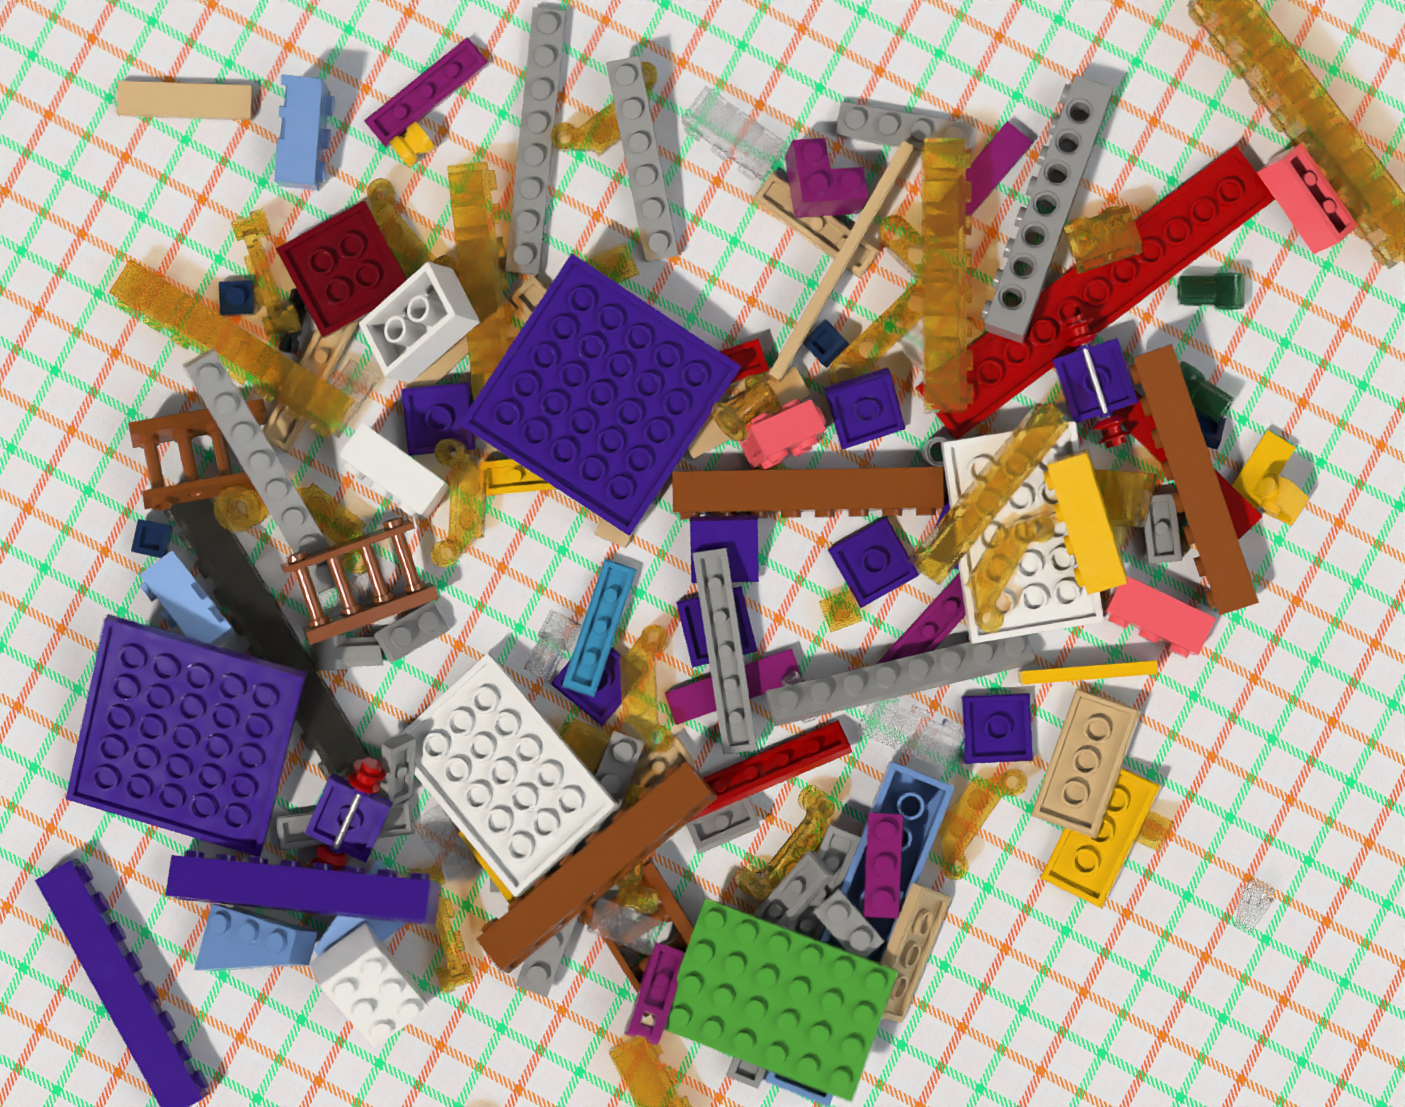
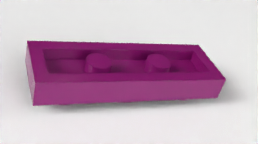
[863,813,903,918]

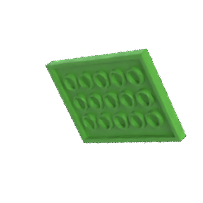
[664,898,899,1102]

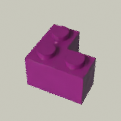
[784,138,868,218]

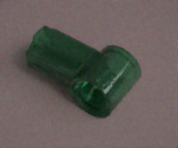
[1177,273,1245,310]
[1179,361,1234,424]

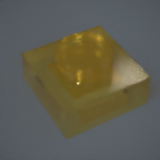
[818,589,862,633]
[1135,811,1175,853]

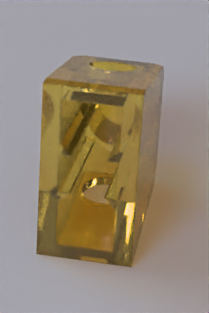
[1094,469,1157,546]

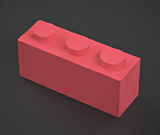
[1257,143,1358,254]
[1103,576,1216,658]

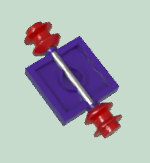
[1052,314,1138,448]
[304,758,394,872]

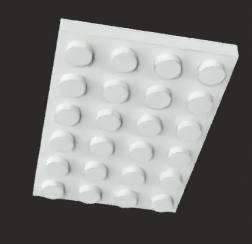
[941,421,1104,644]
[397,653,619,897]

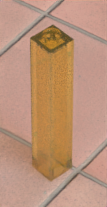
[908,402,1069,585]

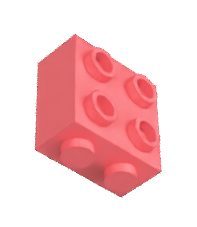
[738,399,826,470]

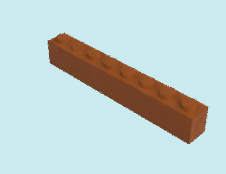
[1129,344,1259,615]
[672,467,944,520]
[476,762,718,973]

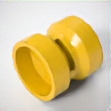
[389,121,436,168]

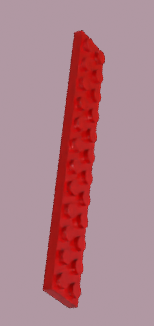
[915,145,1275,440]

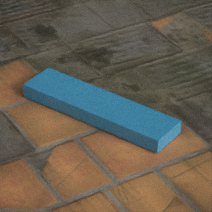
[562,559,637,697]

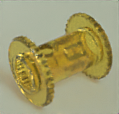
[712,375,780,442]
[214,485,269,533]

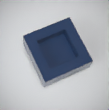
[219,280,255,317]
[803,319,850,368]
[1194,408,1226,450]
[131,519,173,558]

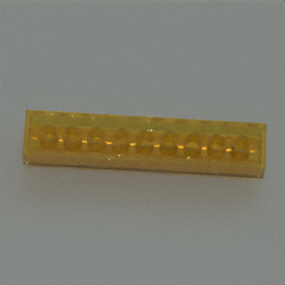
[1187,0,1405,269]

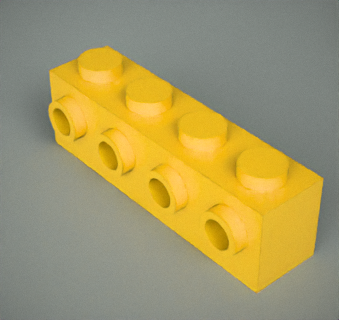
[1043,449,1128,595]

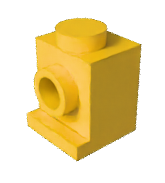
[1252,470,1310,526]

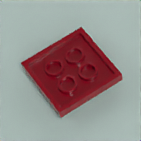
[275,201,407,338]

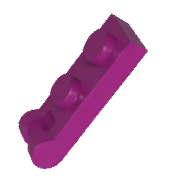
[624,942,686,1046]

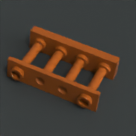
[128,399,267,511]
[280,516,439,645]
[581,860,694,1020]

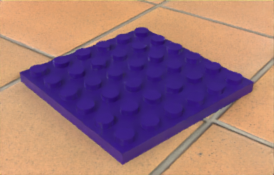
[459,253,742,536]
[66,614,306,857]

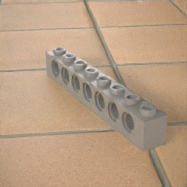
[980,75,1113,344]

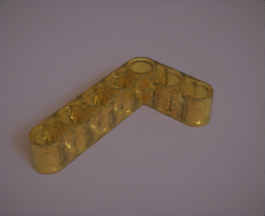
[828,215,957,385]

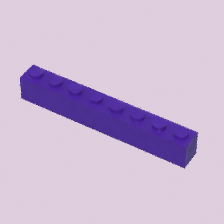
[165,850,441,926]
[35,858,209,1107]

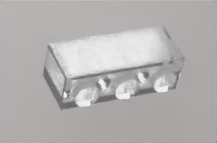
[682,85,787,182]
[856,697,967,773]

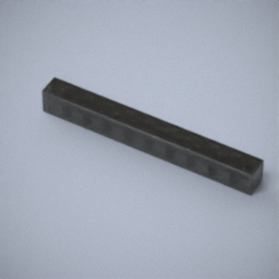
[163,475,372,780]

